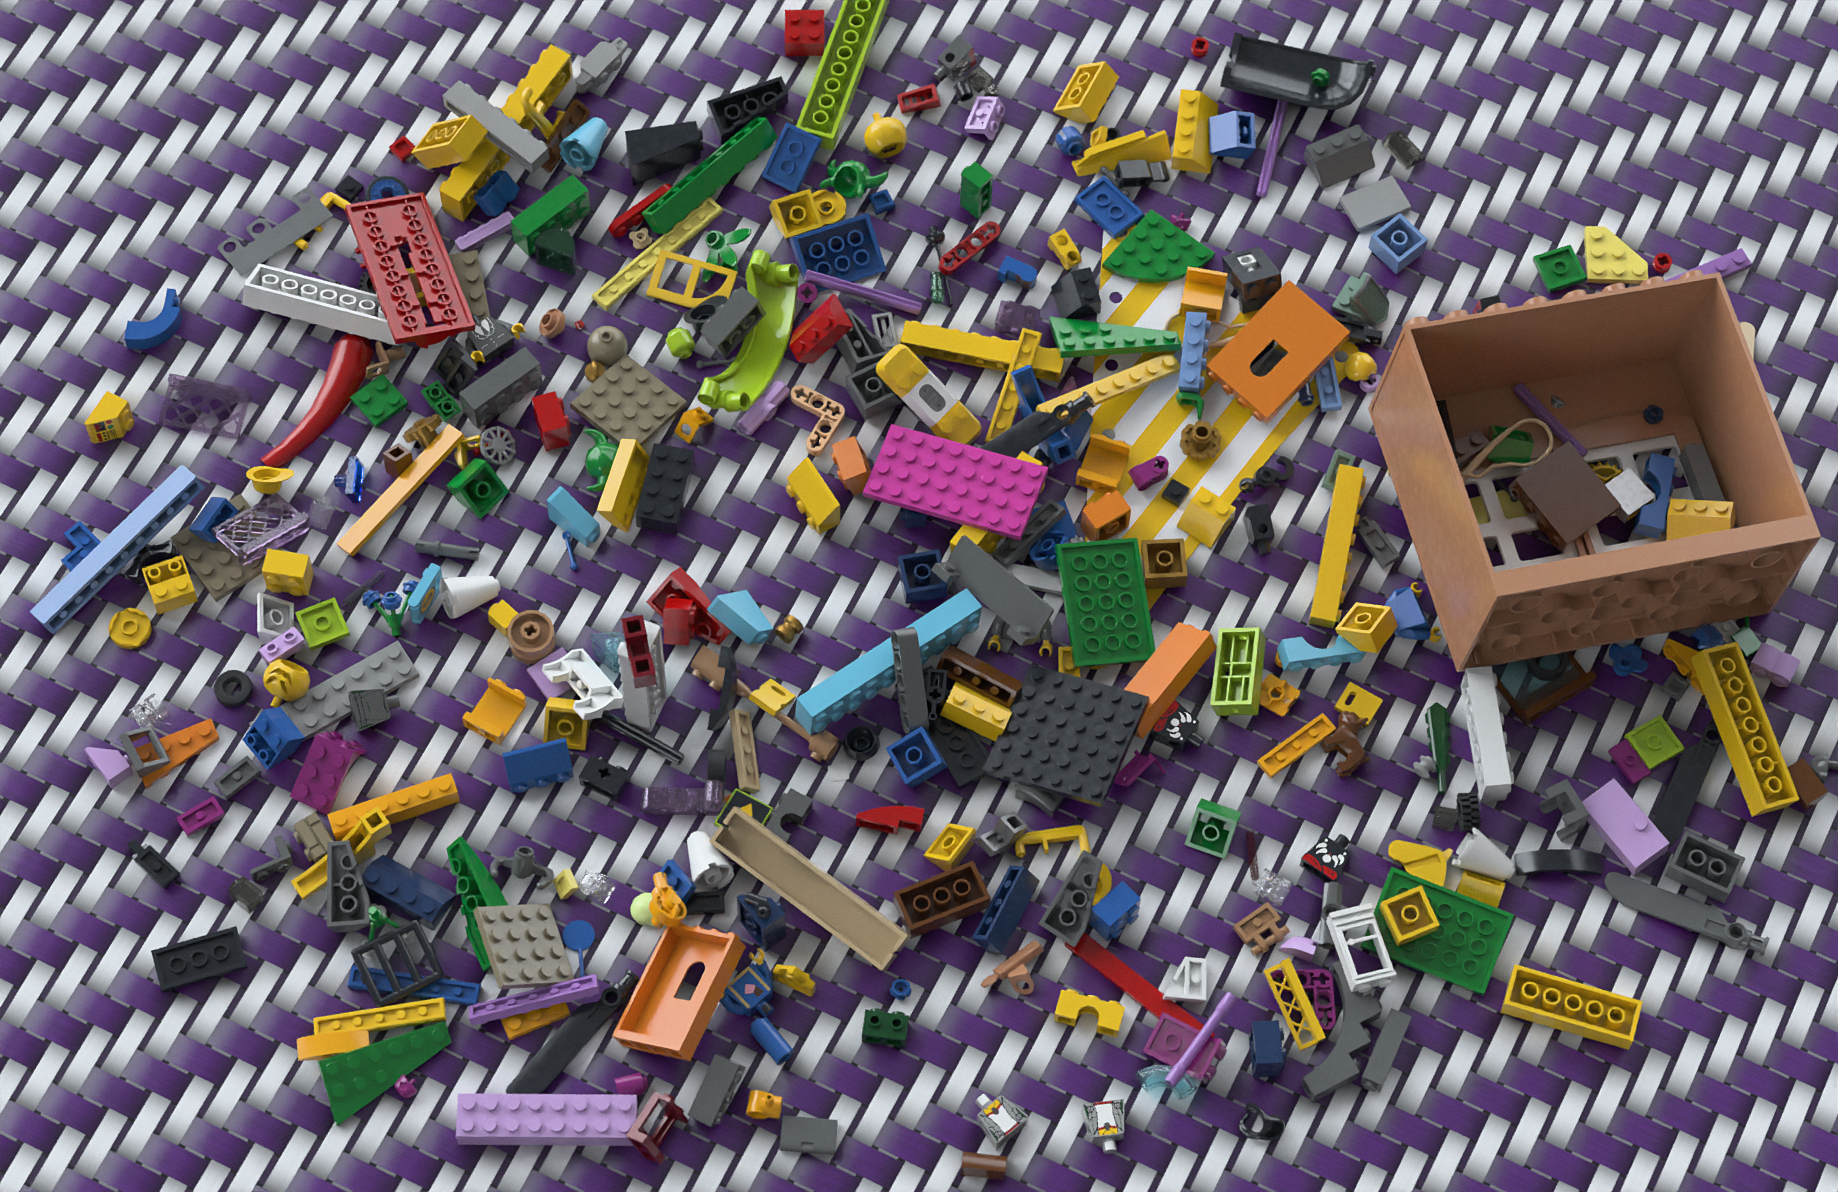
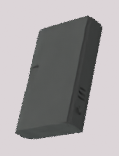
[780,1115,838,1155]

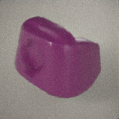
[1171,212,1192,232]
[395,1074,417,1098]

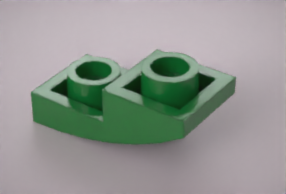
[421,380,462,422]

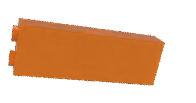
[1124,622,1217,739]

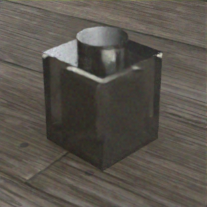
[228,876,265,914]

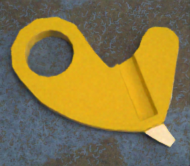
[1388,840,1453,887]

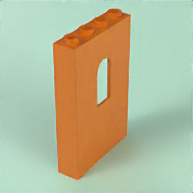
[1206,280,1350,424]
[612,923,746,1061]

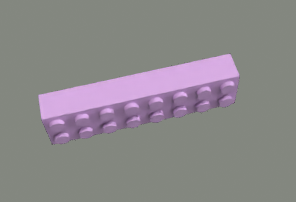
[456,1094,638,1146]

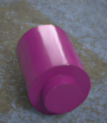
[615,1072,649,1096]

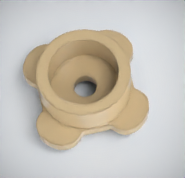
[629,228,652,249]

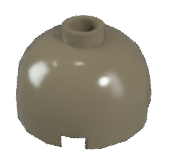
[587,326,628,367]

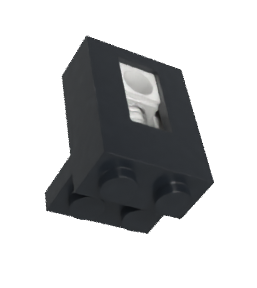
[1222,246,1282,314]

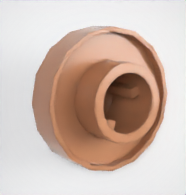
[539,308,565,338]

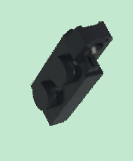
[1332,316,1383,345]
[127,839,181,890]

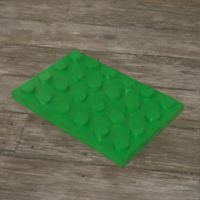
[1055,538,1156,668]
[1360,867,1514,996]

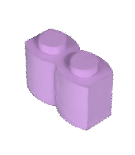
[1749,643,1800,687]

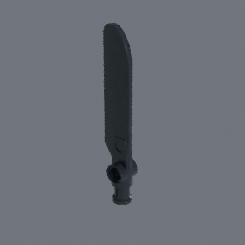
[980,391,1096,458]
[1653,717,1722,848]
[506,969,640,1094]

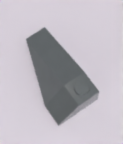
[327,840,371,933]
[1039,850,1103,947]

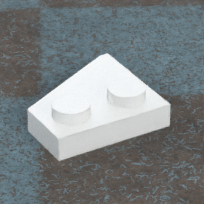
[1163,957,1206,1003]

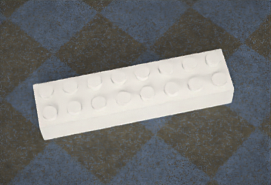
[243,264,398,345]
[617,620,668,733]

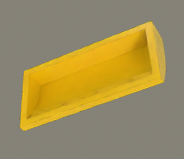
[597,439,650,532]

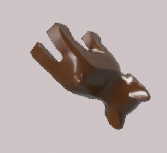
[1321,711,1370,778]

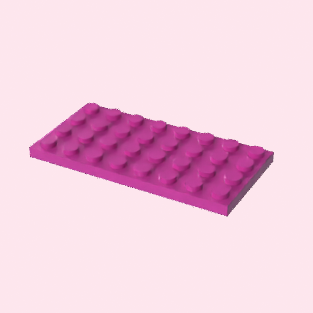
[863,424,1048,541]

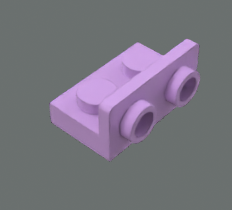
[965,96,1005,140]
[258,627,305,667]

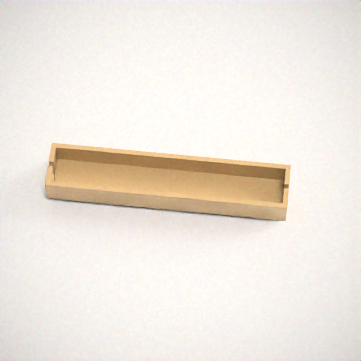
[709,807,911,971]

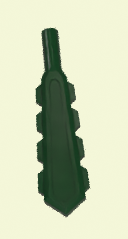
[1425,702,1450,794]

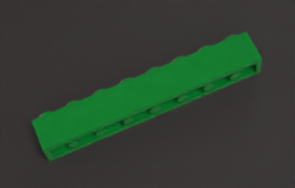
[642,117,778,234]

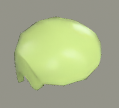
[630,893,662,927]

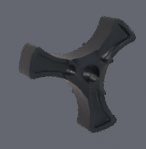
[125,540,177,584]

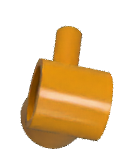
[746,1090,782,1119]

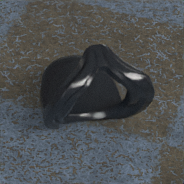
[1238,1102,1285,1141]

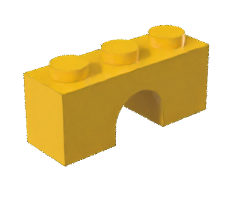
[1054,989,1125,1038]

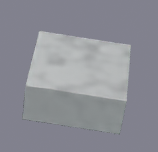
[1605,468,1656,523]

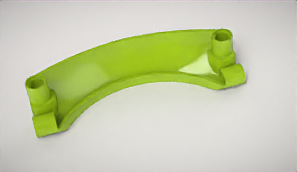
[697,250,799,413]

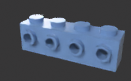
[1178,312,1211,395]

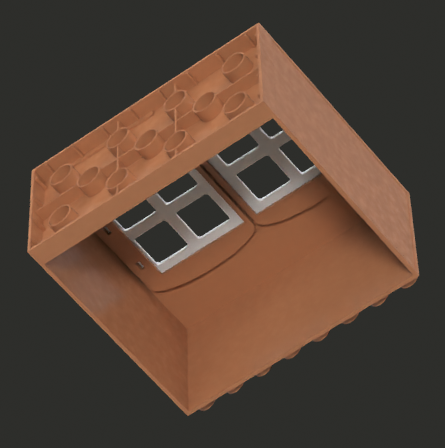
[1368,270,1821,672]

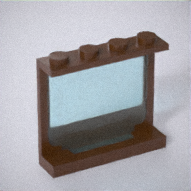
[1492,651,1597,726]

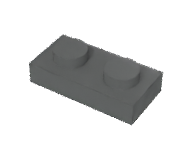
[213,755,262,800]

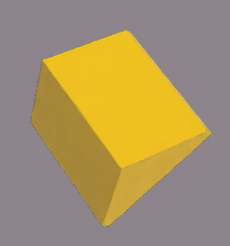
[923,823,976,872]

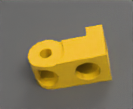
[1047,228,1082,270]

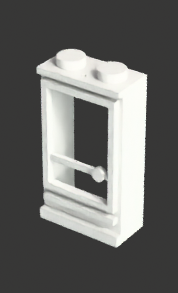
[1326,903,1397,993]

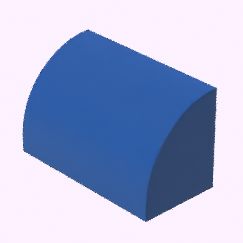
[189,497,239,543]

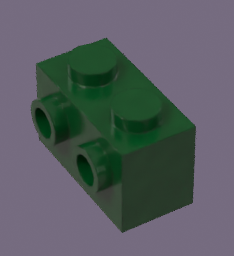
[862,1008,909,1048]

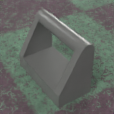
[119,726,171,779]

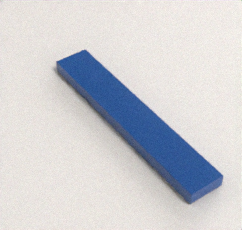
[347,965,482,1006]

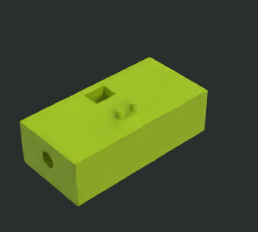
[1210,627,1266,716]

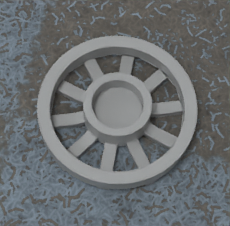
[480,426,516,465]

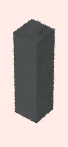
[1678,443,1725,501]
[1360,1008,1412,1092]

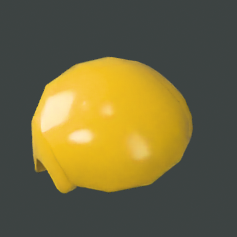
[1344,352,1377,381]

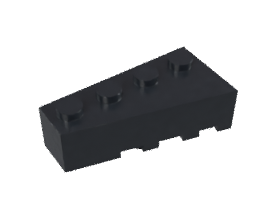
[707,76,789,145]

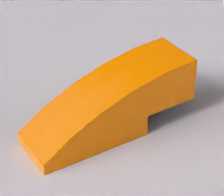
[297,1030,369,1061]

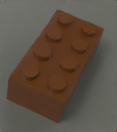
[893,861,991,939]

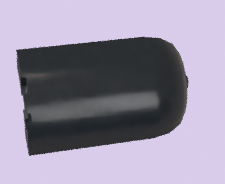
[1220,32,1377,110]

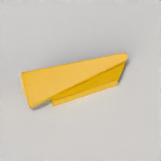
[1071,130,1172,176]

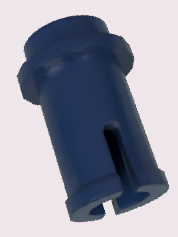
[1298,381,1314,406]

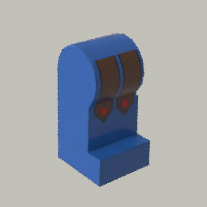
[997,255,1037,289]

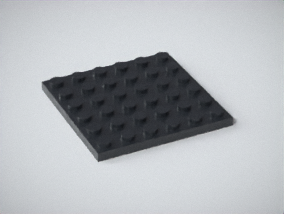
[983,664,1150,808]

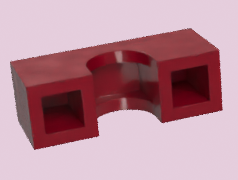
[621,614,657,689]

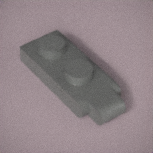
[1356,516,1401,569]

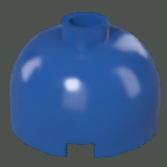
[1029,530,1070,571]

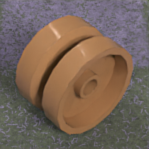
[507,610,556,664]

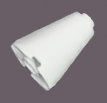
[439,576,500,619]
[1452,827,1515,881]
[687,831,734,892]

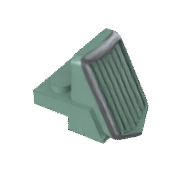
[1332,272,1390,326]

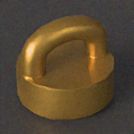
[585,360,605,383]

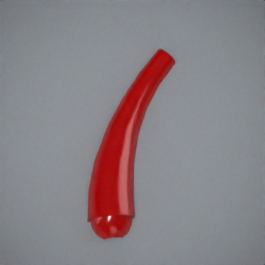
[260,333,374,468]

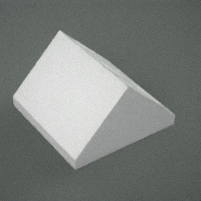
[257,593,294,645]

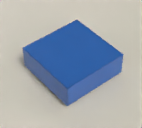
[868,189,895,215]

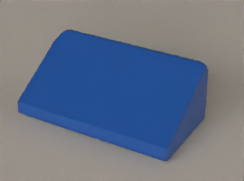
[1064,410,1093,451]

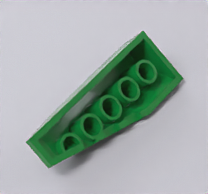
[446,837,508,971]

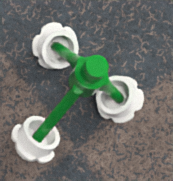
[362,904,418,959]

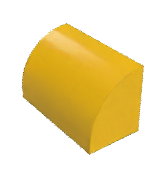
[1457,869,1505,908]

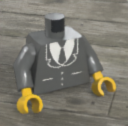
[465,314,526,366]
[988,615,1053,656]

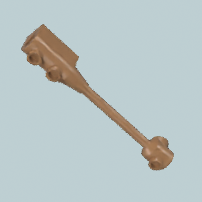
[691,645,839,762]

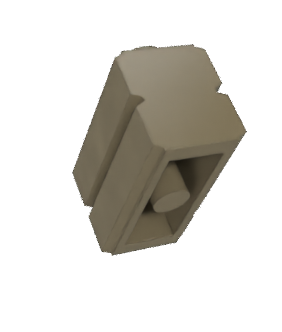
[293,813,334,864]

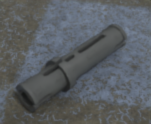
[415,539,480,561]

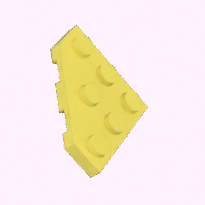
[1584,226,1648,284]

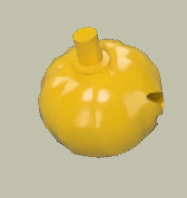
[864,112,908,158]
[263,659,310,708]

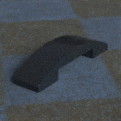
[707,646,738,732]
[1514,849,1602,876]

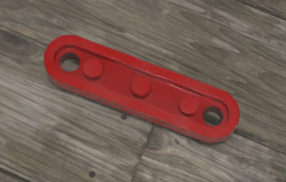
[608,183,672,237]

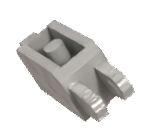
[575,37,628,94]

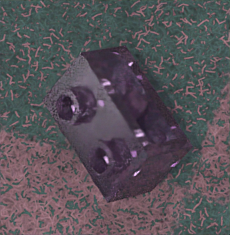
[994,300,1041,337]

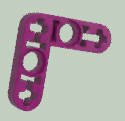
[1268,969,1336,1033]

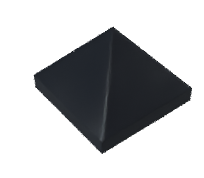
[1033,448,1052,467]

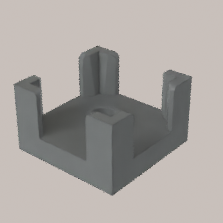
[1539,779,1589,841]

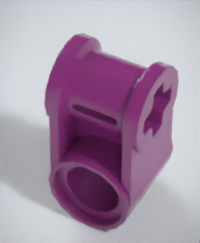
[1128,456,1169,491]

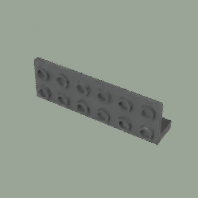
[932,535,1054,646]

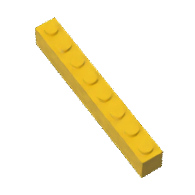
[900,321,1065,382]
[1308,464,1366,629]

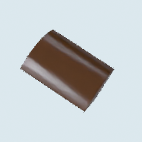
[1787,758,1828,811]
[960,1151,1007,1180]

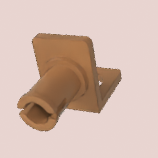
[366,341,406,380]

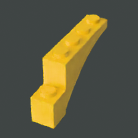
[291,806,392,901]

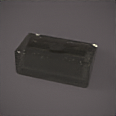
[1382,130,1425,170]

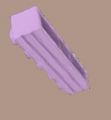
[455,211,514,253]

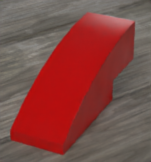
[856,806,925,835]

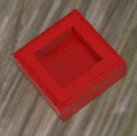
[389,135,416,163]

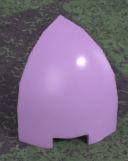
[1278,936,1318,962]

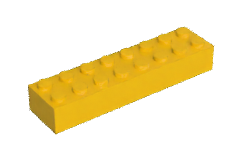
[1690,641,1800,817]

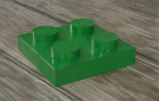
[1533,244,1587,293]
[350,374,409,428]

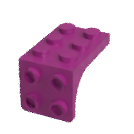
[290,731,366,814]
[1143,1012,1227,1084]

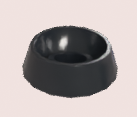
[843,726,880,761]

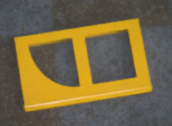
[646,249,738,308]

